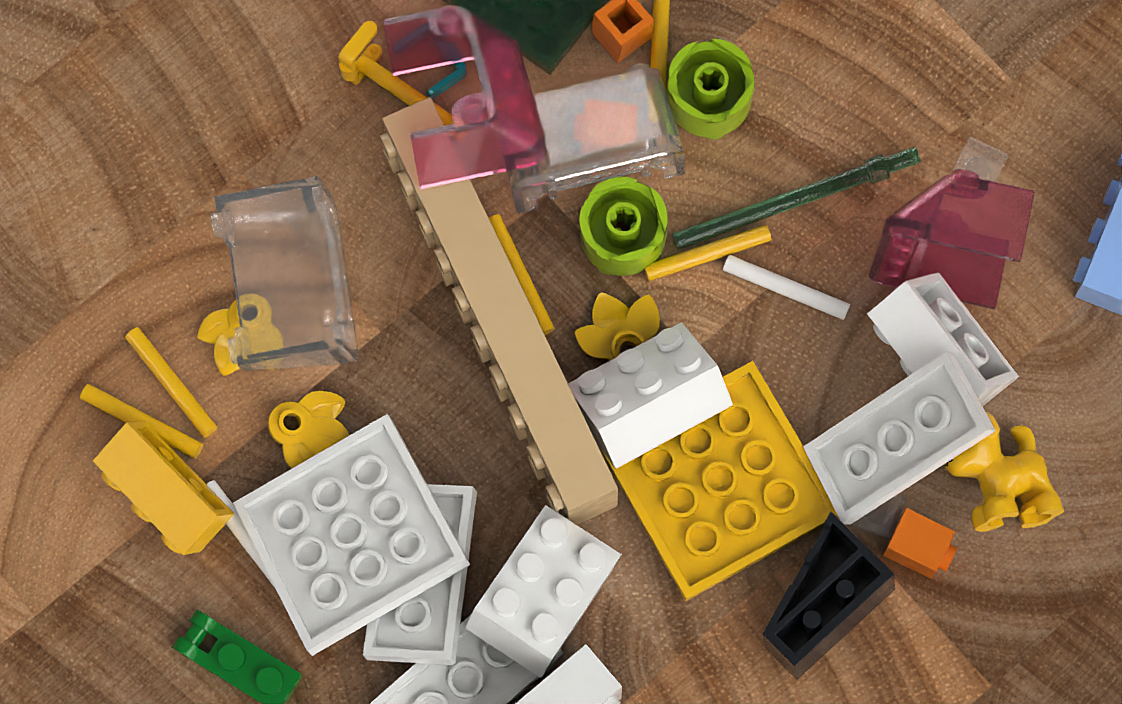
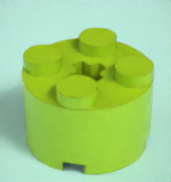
[666,39,755,140]
[579,177,668,276]

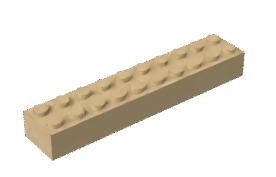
[379,97,618,525]

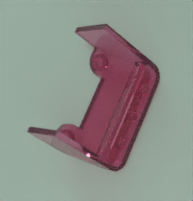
[383,5,547,189]
[868,169,1035,310]

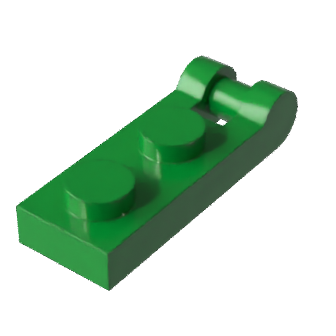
[171,609,303,704]

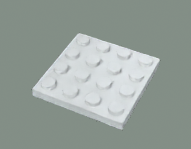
[233,414,471,656]

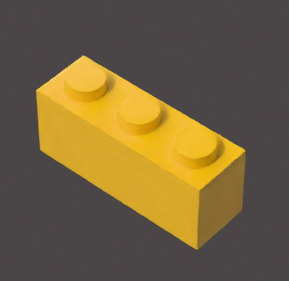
[93,421,235,555]

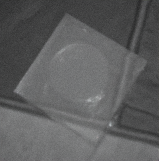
[949,136,1009,197]
[850,494,906,540]

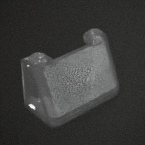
[493,63,685,214]
[211,176,359,371]

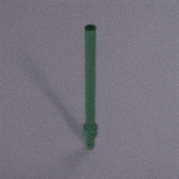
[672,147,921,250]

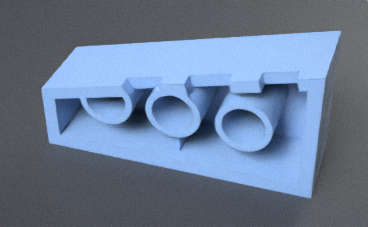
[1072,152,1122,315]

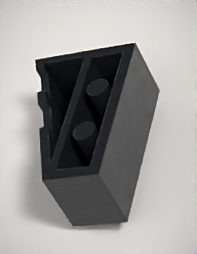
[763,511,895,680]

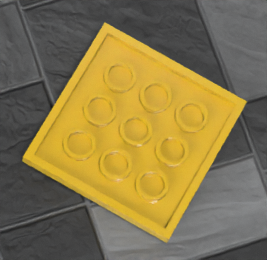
[598,361,838,601]

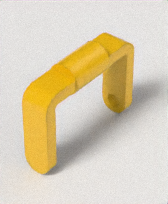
[338,21,382,85]

